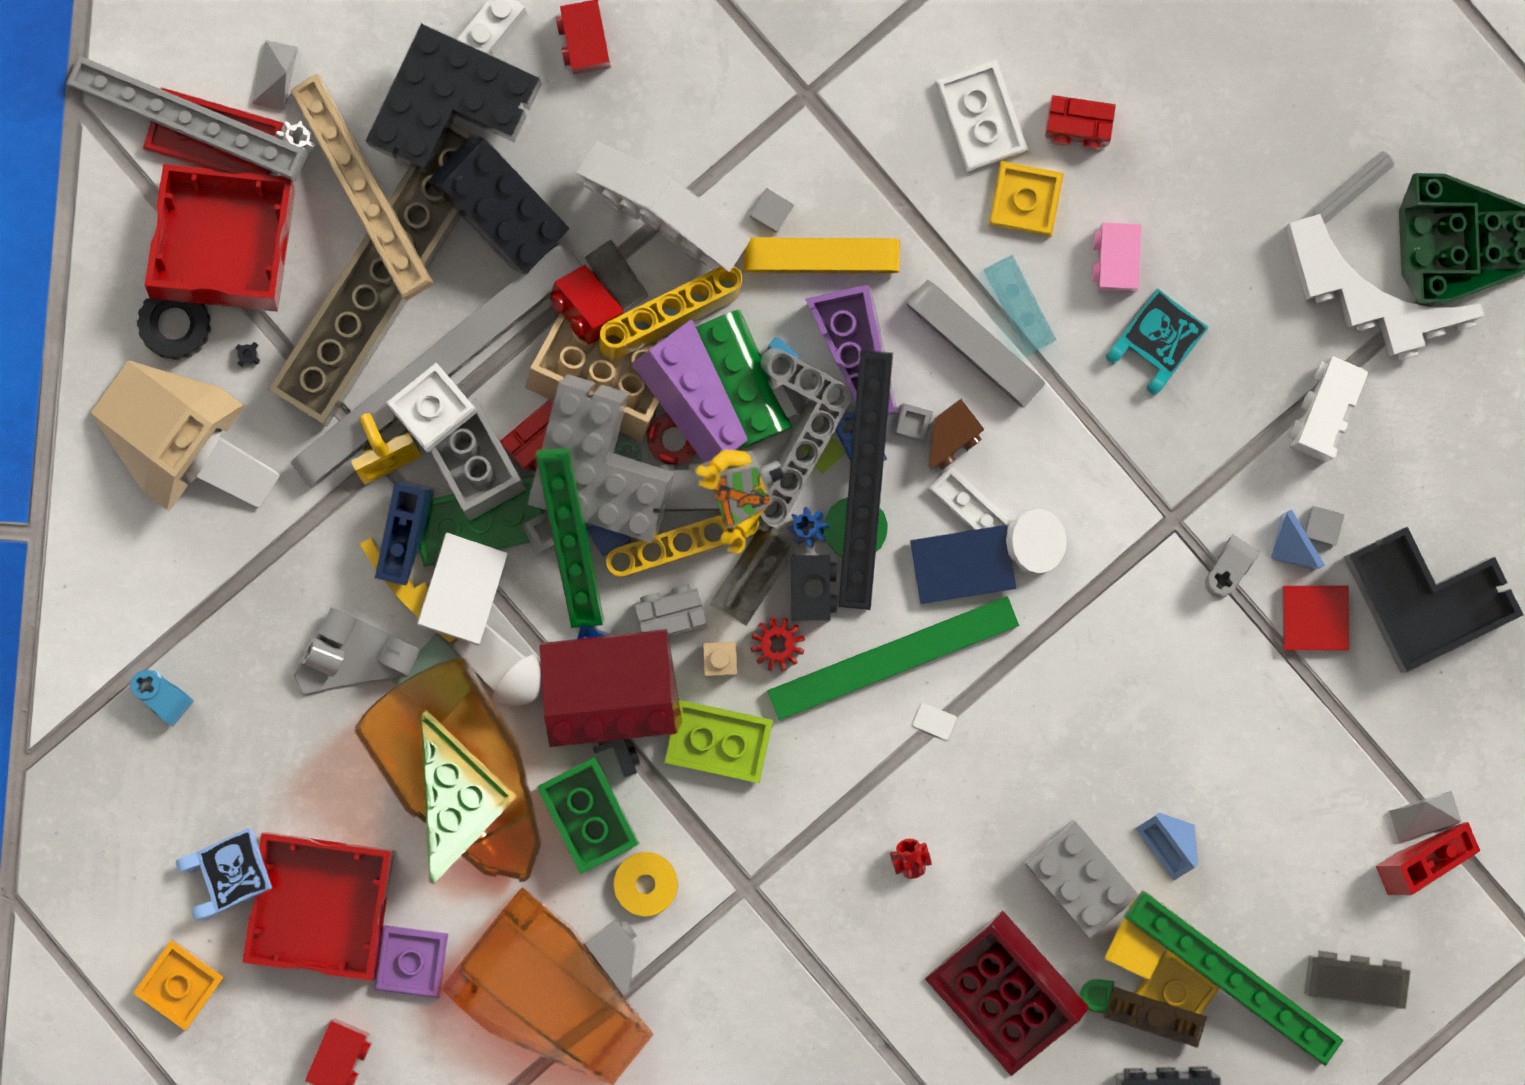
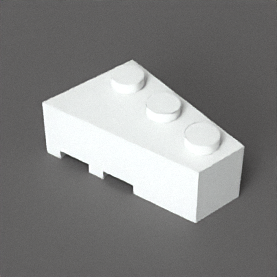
[1288,356,1368,462]

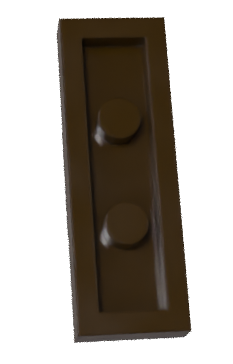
[1104,986,1207,1048]

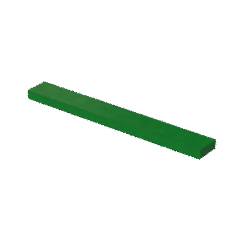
[767,596,1019,720]
[1123,890,1344,1066]

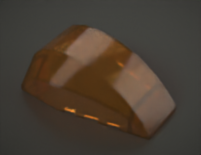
[441,887,654,1085]

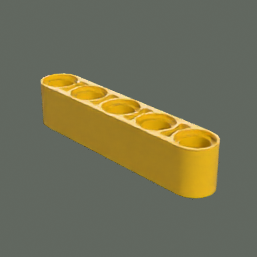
[743,237,900,274]
[599,266,743,359]
[606,515,759,578]

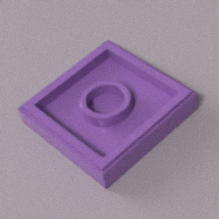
[375,925,448,998]

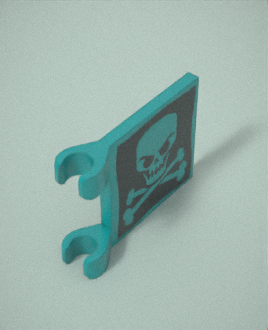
[1106,289,1209,395]

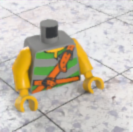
[696,449,785,554]

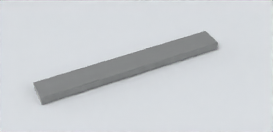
[66,55,309,182]

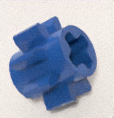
[787,507,830,549]

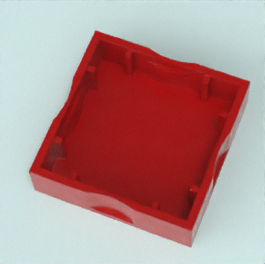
[144,164,295,312]
[242,832,394,981]

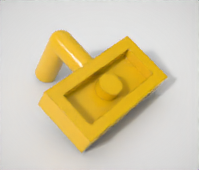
[351,413,422,485]

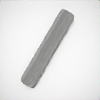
[1313,151,1394,224]

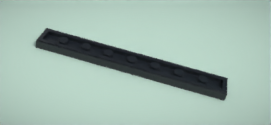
[838,349,893,610]

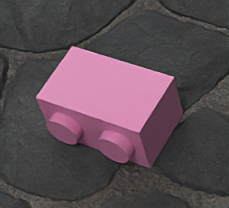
[1092,222,1141,292]

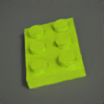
[665,700,773,784]

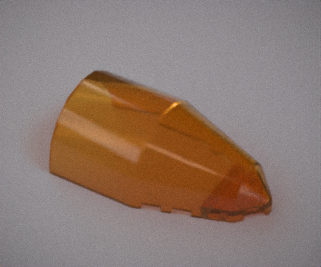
[354,658,542,882]

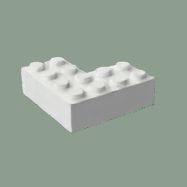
[576,140,751,272]

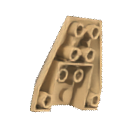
[90,360,245,511]

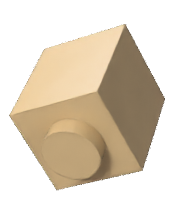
[703,642,737,676]

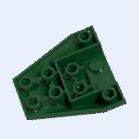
[1399,173,1525,303]

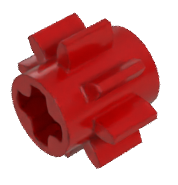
[890,838,932,879]

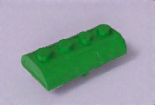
[696,310,792,451]

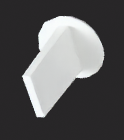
[184,428,280,508]
[452,624,543,706]

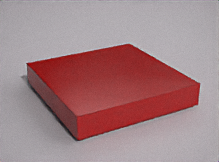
[1282,586,1349,650]

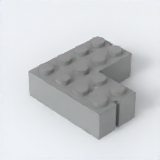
[528,374,675,543]

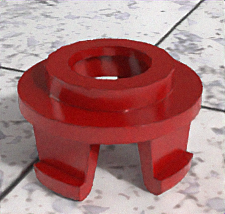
[647,413,696,465]

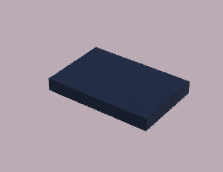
[910,525,1017,604]

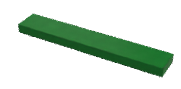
[536,448,604,628]

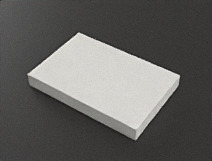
[935,60,1028,172]
[416,533,508,646]

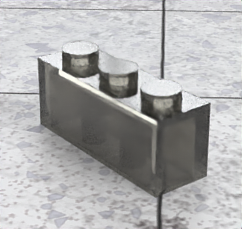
[710,523,799,626]
[1304,950,1411,1009]

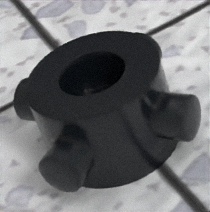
[235,342,261,367]

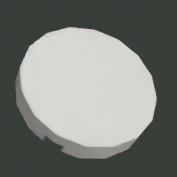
[1006,509,1067,574]

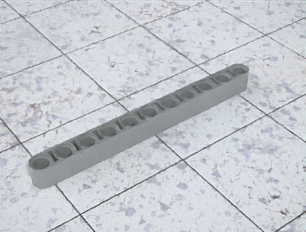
[291,242,583,488]

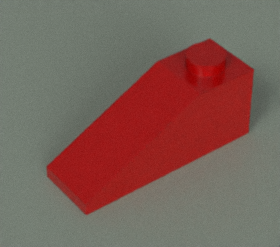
[1376,822,1480,895]

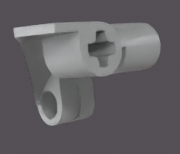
[294,607,421,694]

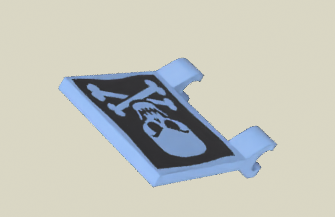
[176,828,272,921]

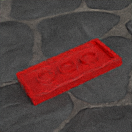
[143,87,284,175]

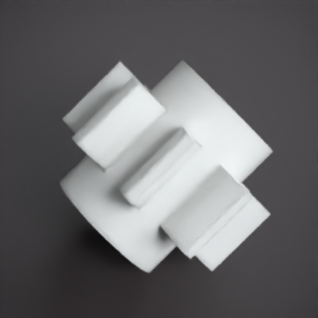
[274,121,315,152]

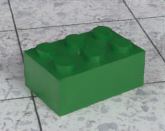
[536,757,640,874]

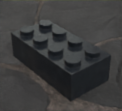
[428,134,570,275]

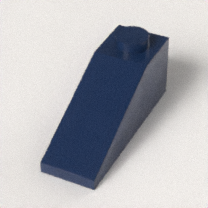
[375,481,434,585]

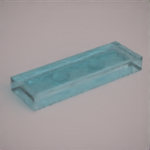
[983,254,1057,355]

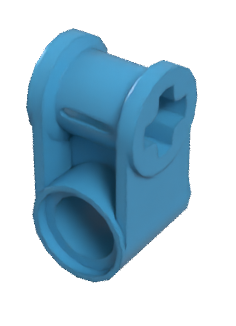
[130,670,194,727]

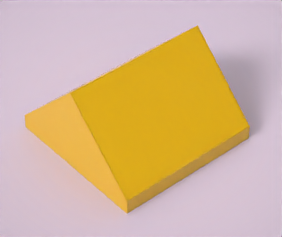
[1104,899,1165,980]

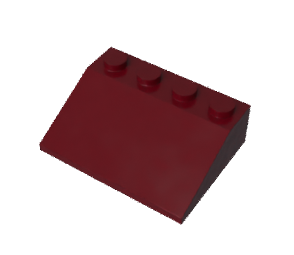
[539,629,682,747]
[925,910,1090,1076]

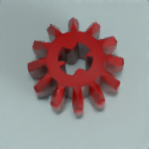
[751,617,805,671]

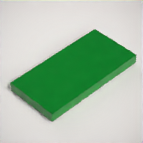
[419,475,544,567]

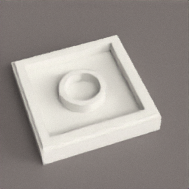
[386,363,477,453]

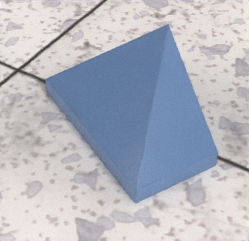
[1271,510,1325,570]
[1135,813,1198,880]

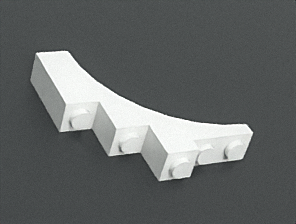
[1285,214,1484,360]

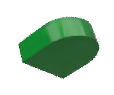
[1080,979,1115,1013]

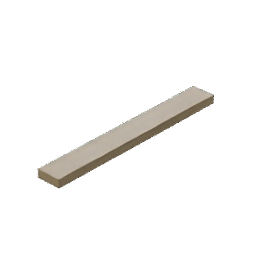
[290,73,434,301]

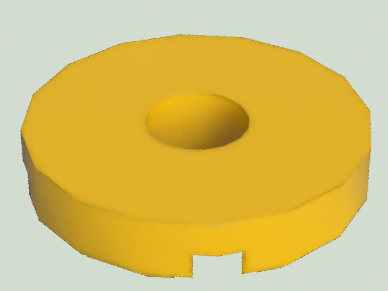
[613,851,678,917]

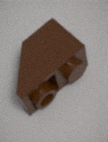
[928,399,984,471]

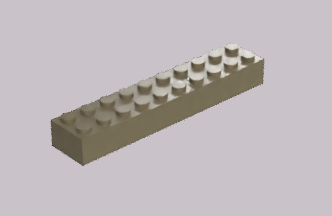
[268,123,472,427]

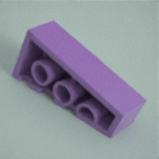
[805,285,898,416]
[631,319,748,463]

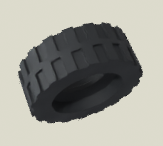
[137,298,211,360]

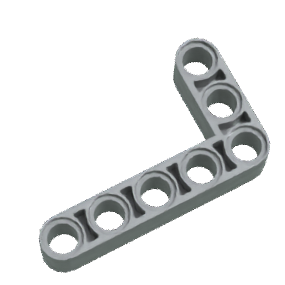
[760,348,851,525]

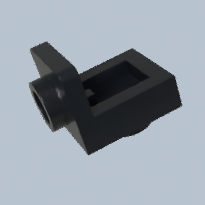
[593,739,641,777]

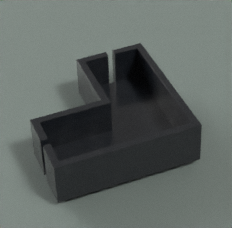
[365,23,542,174]
[1343,526,1524,673]

